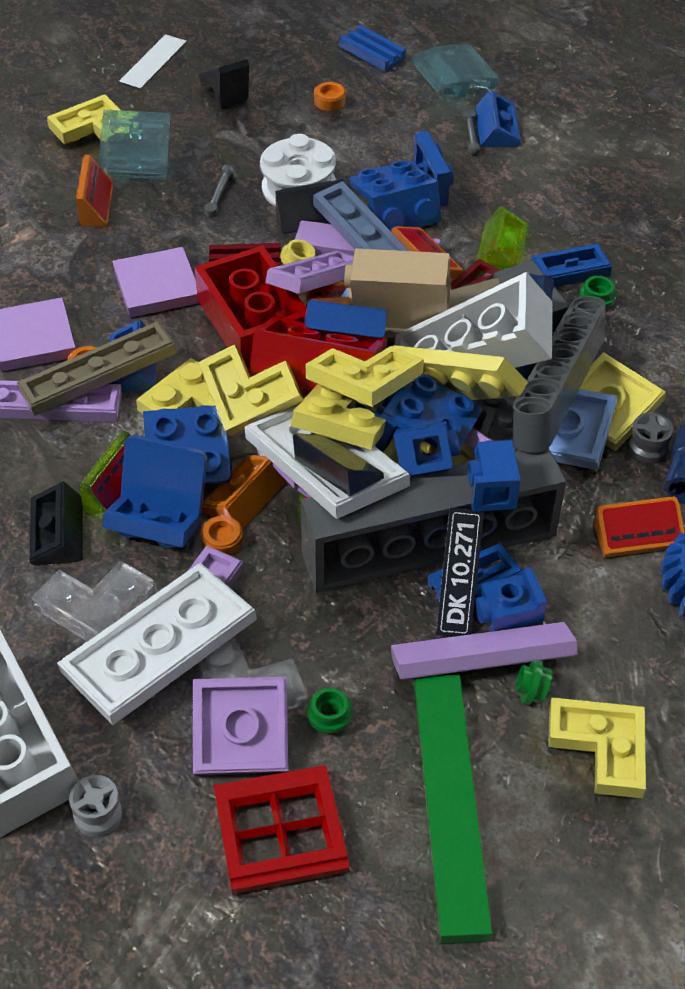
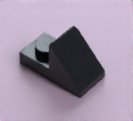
[198,59,249,109]

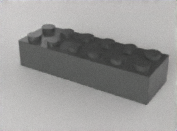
[301,448,566,593]

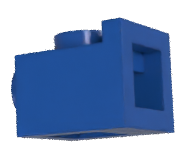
[394,421,461,476]
[468,440,521,512]
[474,567,547,632]

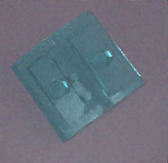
[410,44,500,98]
[99,110,171,180]

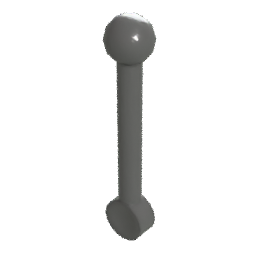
[463,110,481,155]
[204,165,235,217]

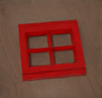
[213,765,350,895]

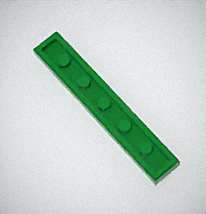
[414,675,492,944]

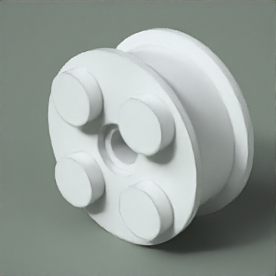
[260,134,336,207]

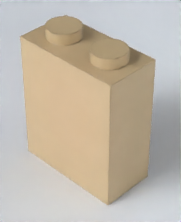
[344,248,451,329]

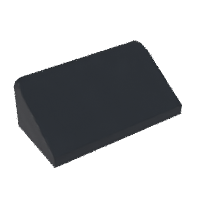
[275,179,345,234]
[293,433,384,496]
[29,481,83,566]

